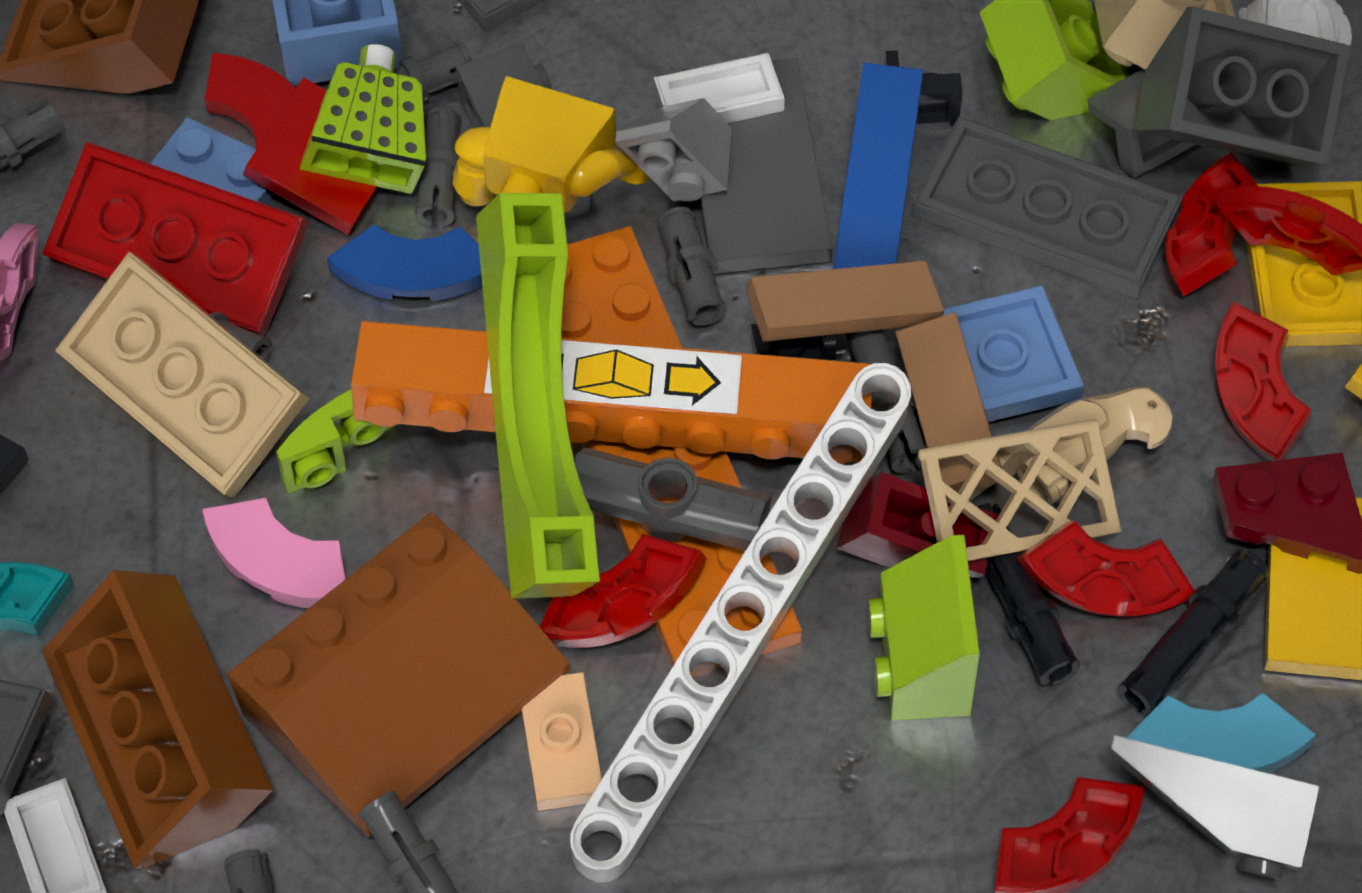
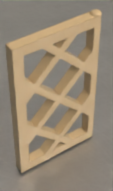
[918,419,1122,561]

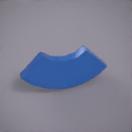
[327,224,482,301]

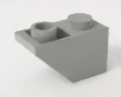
[615,98,732,201]

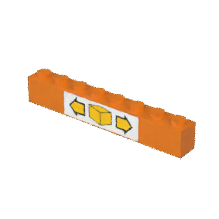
[351,321,872,464]

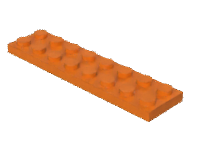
[561,226,802,678]

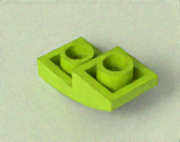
[276,389,394,494]

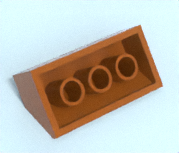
[42,570,273,869]

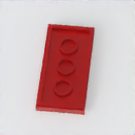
[42,141,310,336]

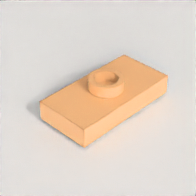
[522,672,602,811]

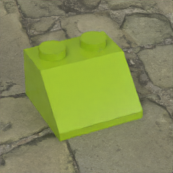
[979,0,1130,120]
[867,535,980,721]

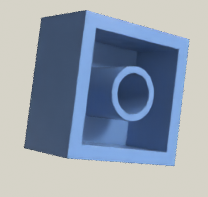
[273,0,403,86]

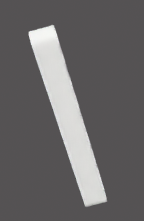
[570,363,911,882]

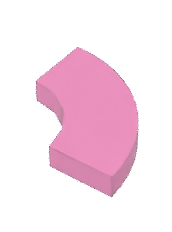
[0,223,39,361]
[202,498,346,608]

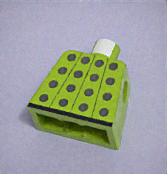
[300,44,426,194]

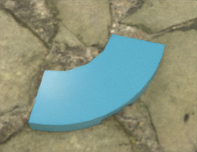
[1126,693,1316,773]

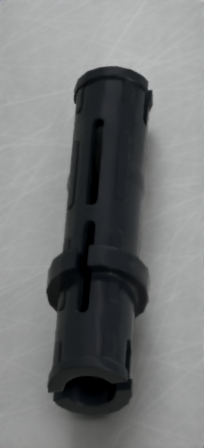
[977,503,1080,685]
[1117,548,1270,716]

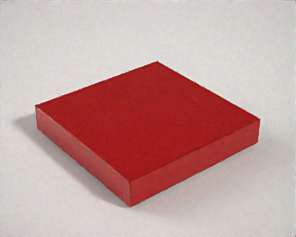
[243,77,378,235]

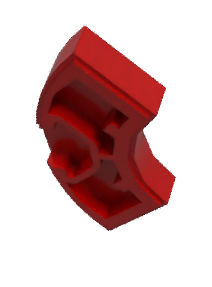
[205,53,296,149]
[1165,152,1258,296]
[1216,186,1362,275]
[1215,301,1312,461]
[1016,521,1195,616]
[540,534,707,648]
[994,777,1145,893]

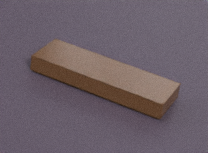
[746,260,944,342]
[895,312,1002,493]

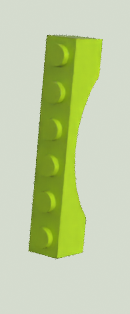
[476,193,600,599]

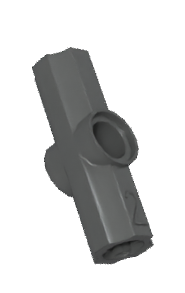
[574,447,771,551]

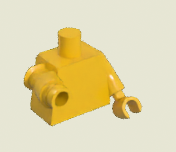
[452,76,649,213]

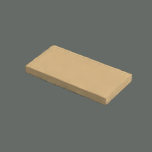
[55,252,310,499]

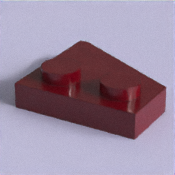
[1212,452,1362,574]

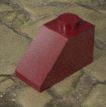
[836,472,998,578]

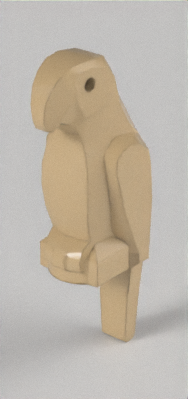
[968,386,1172,506]

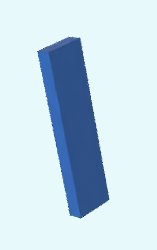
[833,62,923,269]

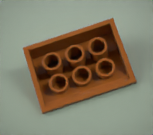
[0,0,199,94]
[227,512,571,838]

